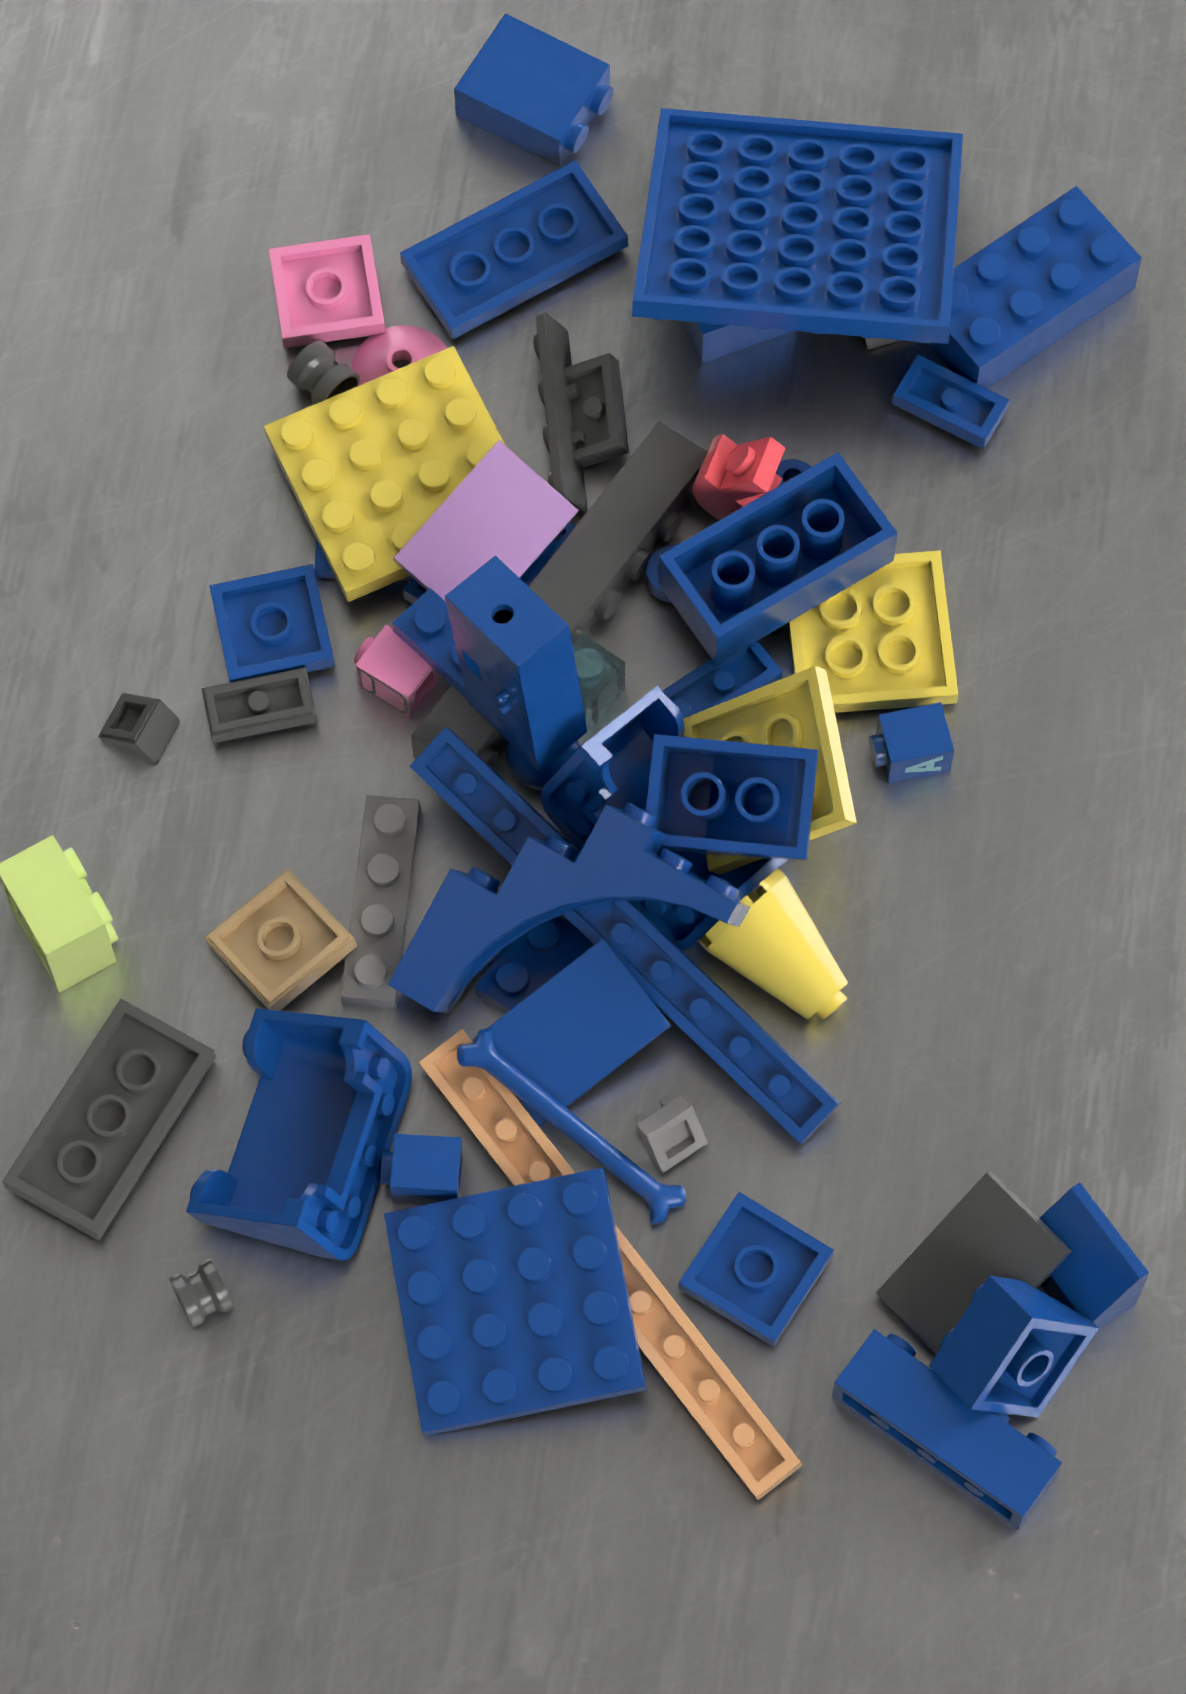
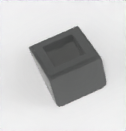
[98,693,180,763]

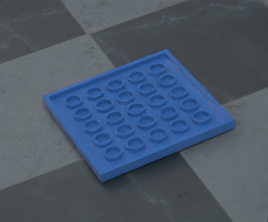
[632,108,963,344]

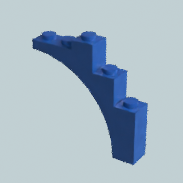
[388,802,750,1013]

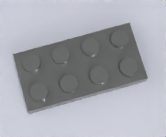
[2,999,216,1241]

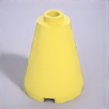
[699,868,848,1021]

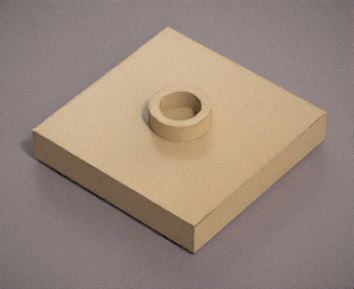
[204,869,358,1011]

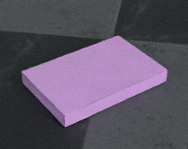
[393,440,579,601]

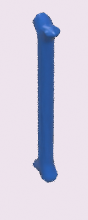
[457,1028,686,1224]

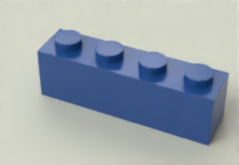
[832,1329,1062,1530]

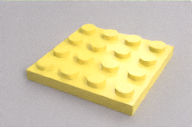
[263,346,506,602]

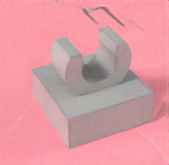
[635,1095,708,1173]

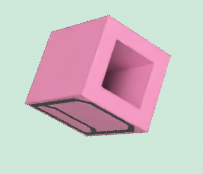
[354,625,441,719]

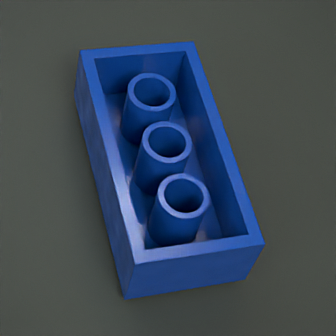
[928,186,1142,389]
[658,452,897,665]

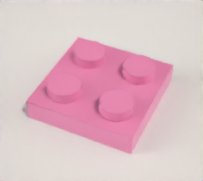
[269,234,385,348]

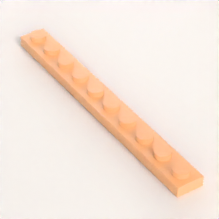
[419,1029,803,1500]

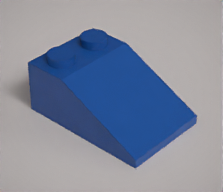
[646,734,819,860]

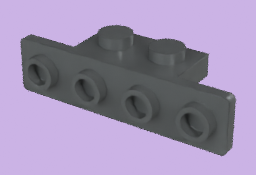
[533,312,629,516]

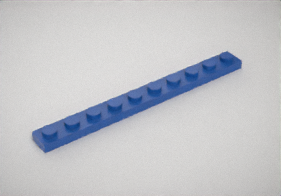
[409,727,841,1144]

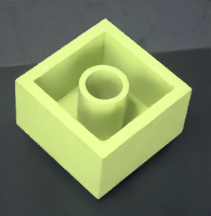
[0,835,119,993]

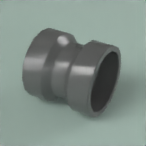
[287,340,360,404]

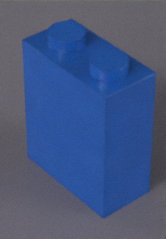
[454,13,614,167]

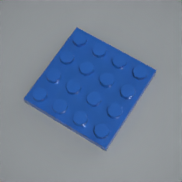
[384,1167,647,1436]

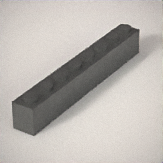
[411,421,707,767]

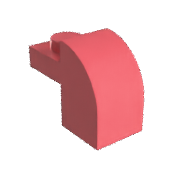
[692,434,785,520]

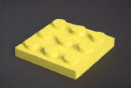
[788,550,959,713]
[683,666,857,875]

